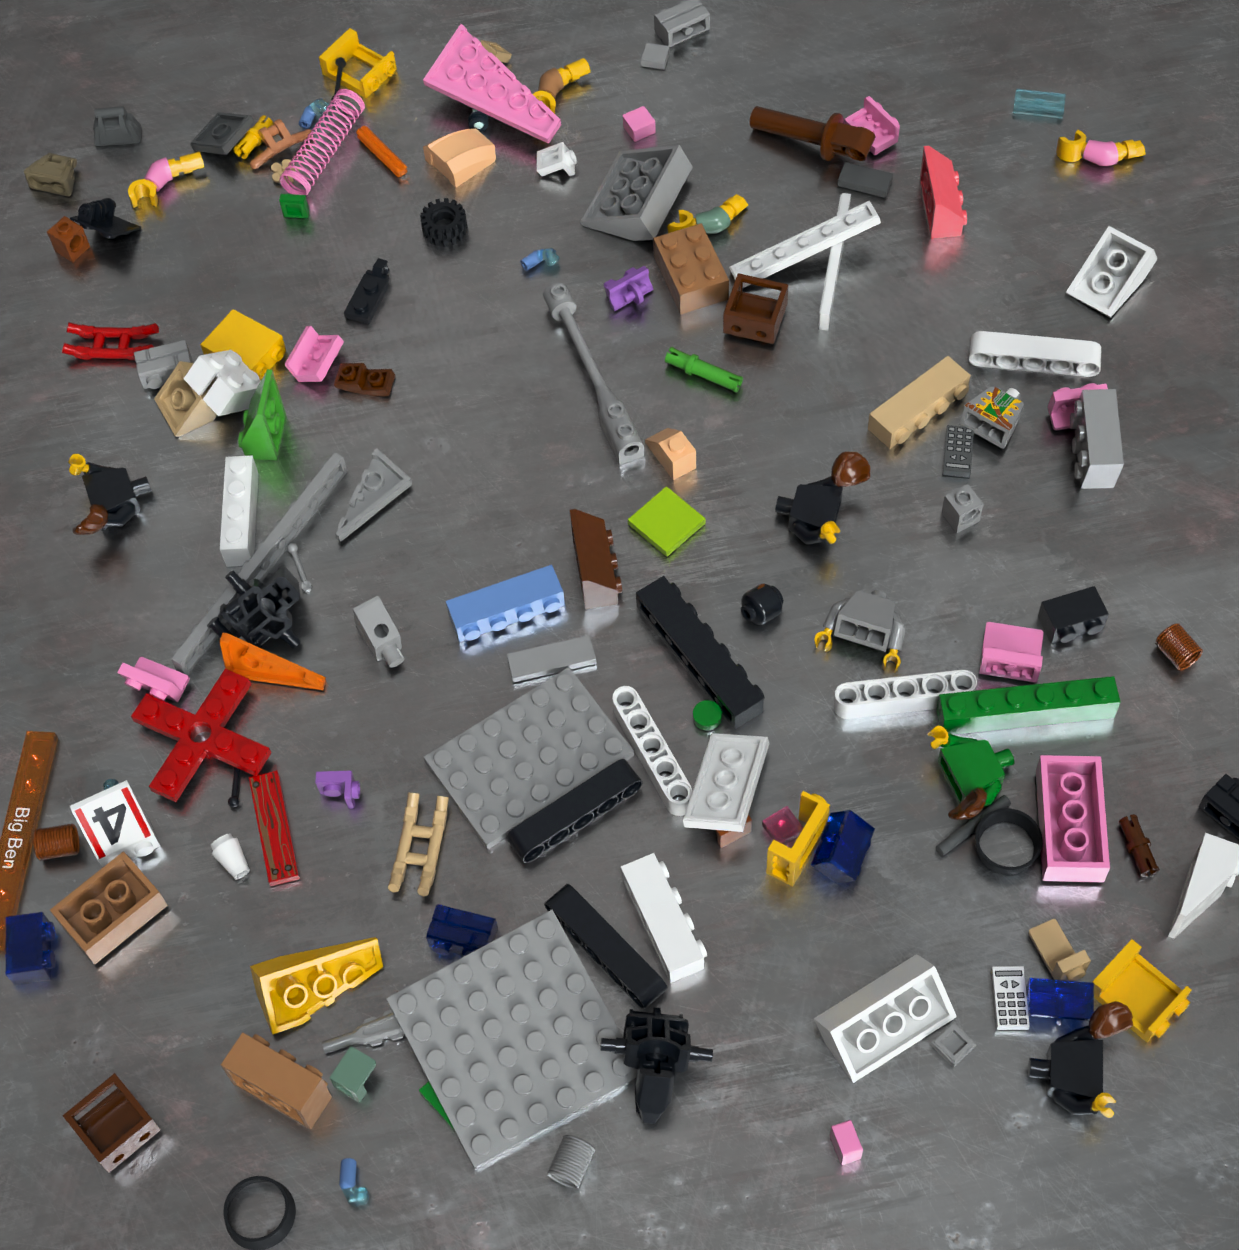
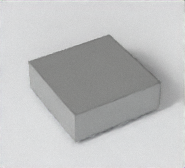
[641,43,670,70]
[930,1021,976,1068]

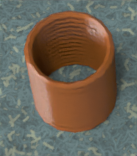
[1155,623,1203,670]
[33,823,80,861]

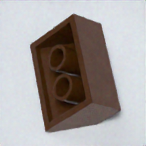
[570,509,623,610]

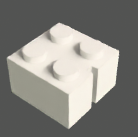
[184,350,261,416]

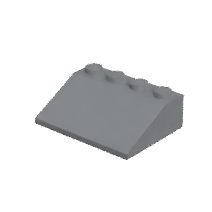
[580,145,693,241]

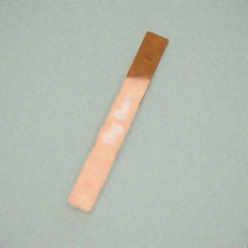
[0,731,58,954]

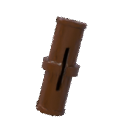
[1119,814,1160,877]

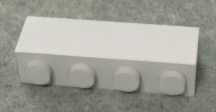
[220,455,259,567]
[621,853,707,983]

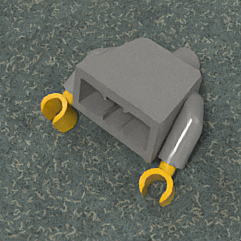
[814,590,905,673]

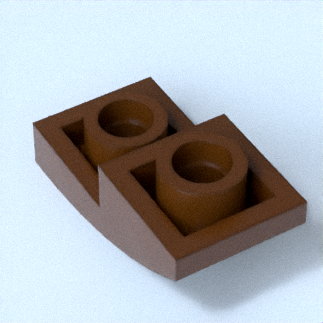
[334,363,395,396]

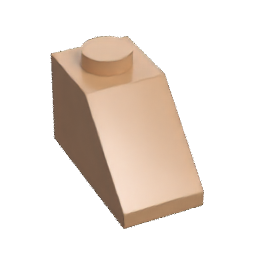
[645,428,696,480]

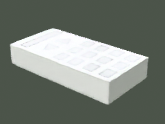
[991,966,1030,1030]

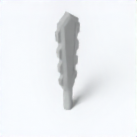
[322,1009,405,1054]

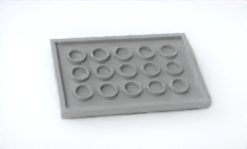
[424,667,634,849]

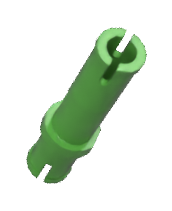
[665,347,743,393]

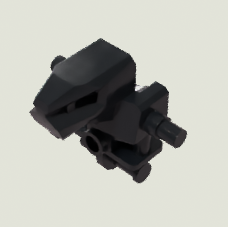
[207,567,301,648]
[600,1007,713,1124]

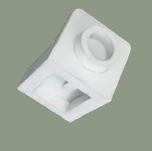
[537,142,577,176]

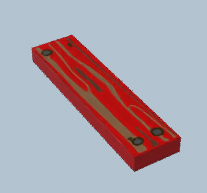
[249,770,300,887]

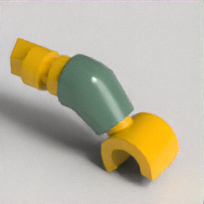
[667,194,748,234]

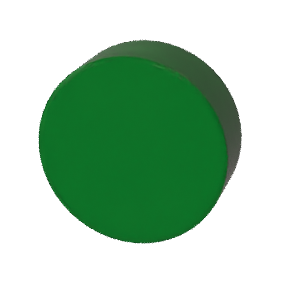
[693,700,722,731]

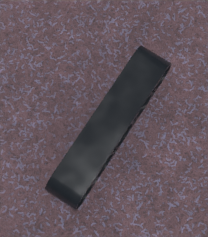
[506,759,643,863]
[544,884,668,1010]

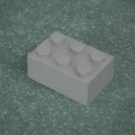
[1070,389,1124,489]

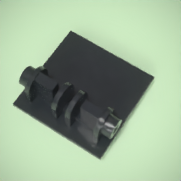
[70,198,141,238]

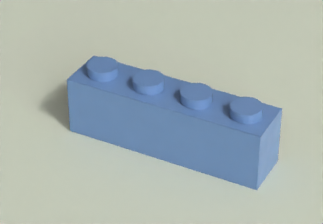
[446,565,565,642]

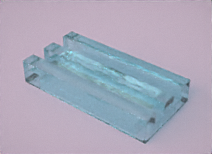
[1013,89,1066,119]

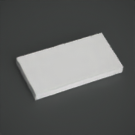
[683,733,769,832]

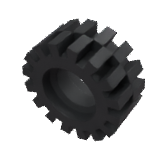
[420,198,468,247]

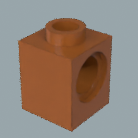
[47,216,90,263]

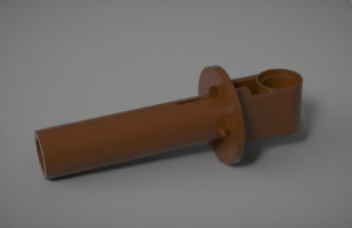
[750,106,876,161]

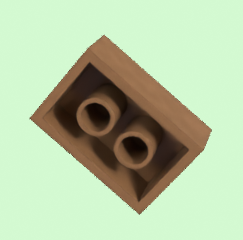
[653,223,729,315]
[50,851,168,965]
[221,1032,332,1130]

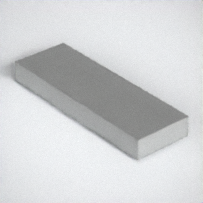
[507,635,597,683]

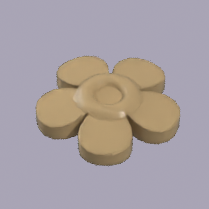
[271,159,299,185]

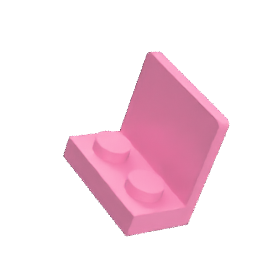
[979,622,1043,683]

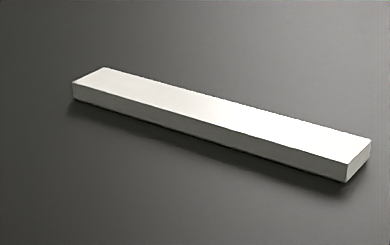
[818,193,851,331]
[729,201,881,288]

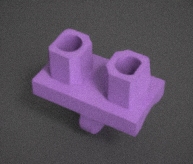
[604,266,653,311]

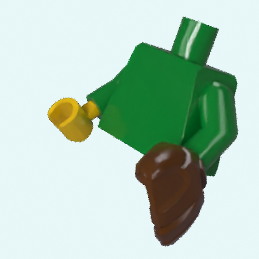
[927,725,1015,820]

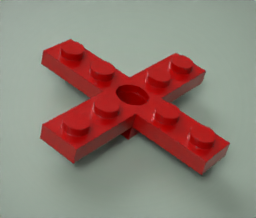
[131,669,271,802]

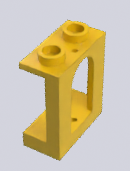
[319,28,397,98]
[766,791,830,887]

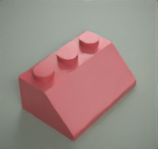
[919,146,967,239]

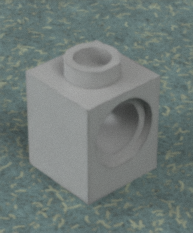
[942,484,983,533]

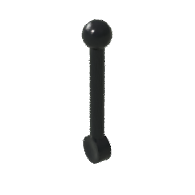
[331,57,346,104]
[228,767,240,808]

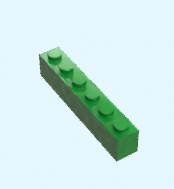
[936,676,1120,735]

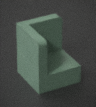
[329,1046,377,1103]

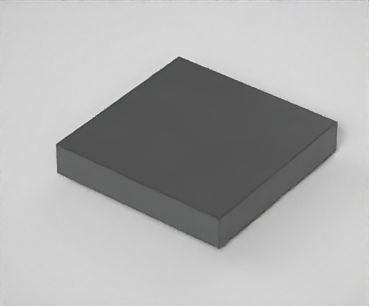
[190,112,255,155]

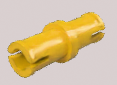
[234,115,273,159]

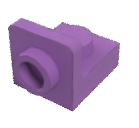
[315,771,360,809]

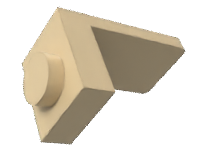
[1028,919,1091,986]

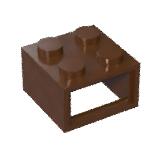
[723,273,789,344]
[62,1073,161,1173]

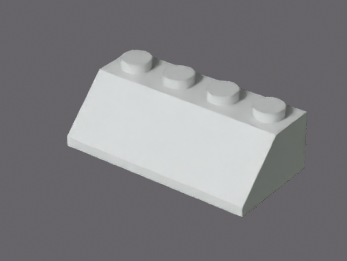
[814,954,957,1083]

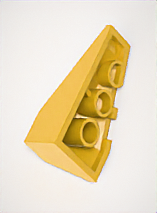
[250,937,383,1034]

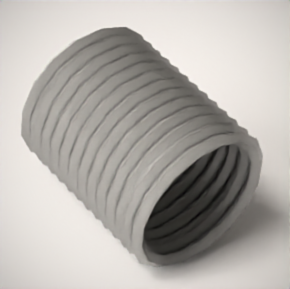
[547,1135,595,1189]

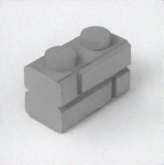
[654,0,710,47]
[134,340,192,389]

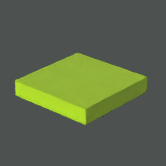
[628,486,706,557]

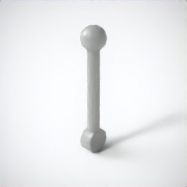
[287,543,312,593]

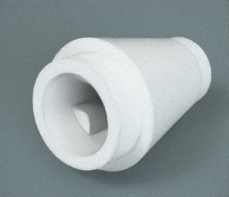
[211,833,250,880]

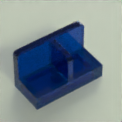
[1026,978,1094,1025]

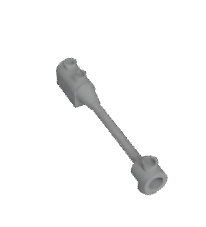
[543,283,644,466]

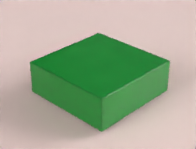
[279,194,310,218]

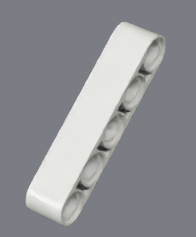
[969,331,1101,377]
[833,670,977,719]
[612,686,692,816]

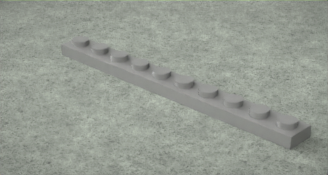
[171,452,347,675]

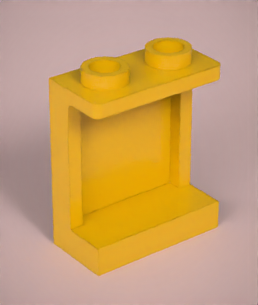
[200,309,286,380]
[1088,939,1192,1043]

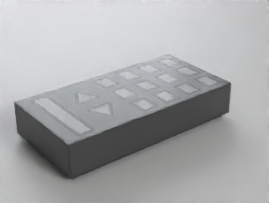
[942,425,974,478]

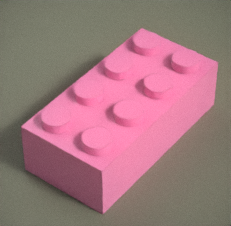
[1036,755,1110,882]

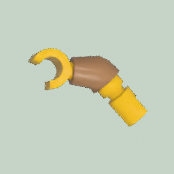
[533,58,590,114]

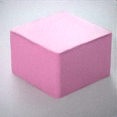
[623,106,656,142]
[829,1120,863,1165]

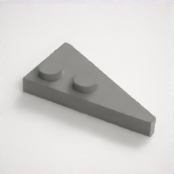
[335,448,412,542]

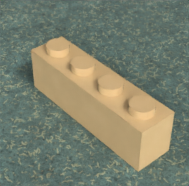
[868,356,971,449]

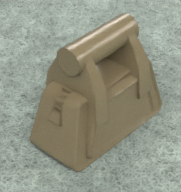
[24,153,77,197]

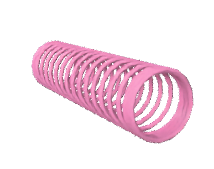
[280,89,365,196]

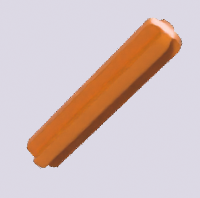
[356,126,407,177]

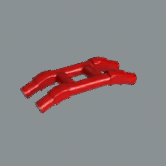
[62,322,159,360]

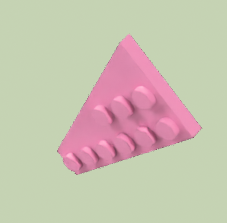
[423,24,562,144]

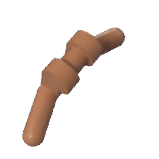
[250,119,314,169]

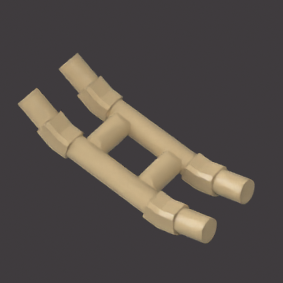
[388,792,449,896]

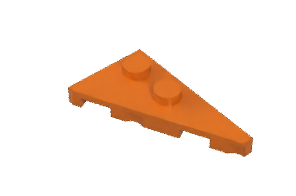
[220,633,326,690]

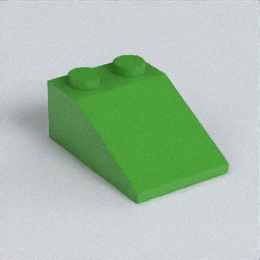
[238,369,287,461]

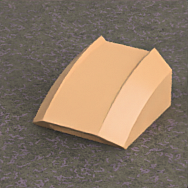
[423,128,496,188]

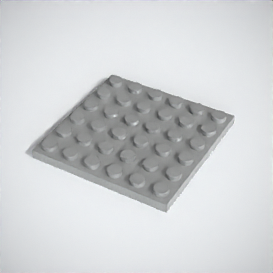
[386,910,638,1169]

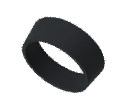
[975,808,1043,875]
[223,1176,296,1250]

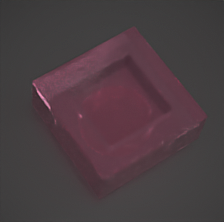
[762,806,803,845]

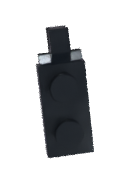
[344,258,389,325]

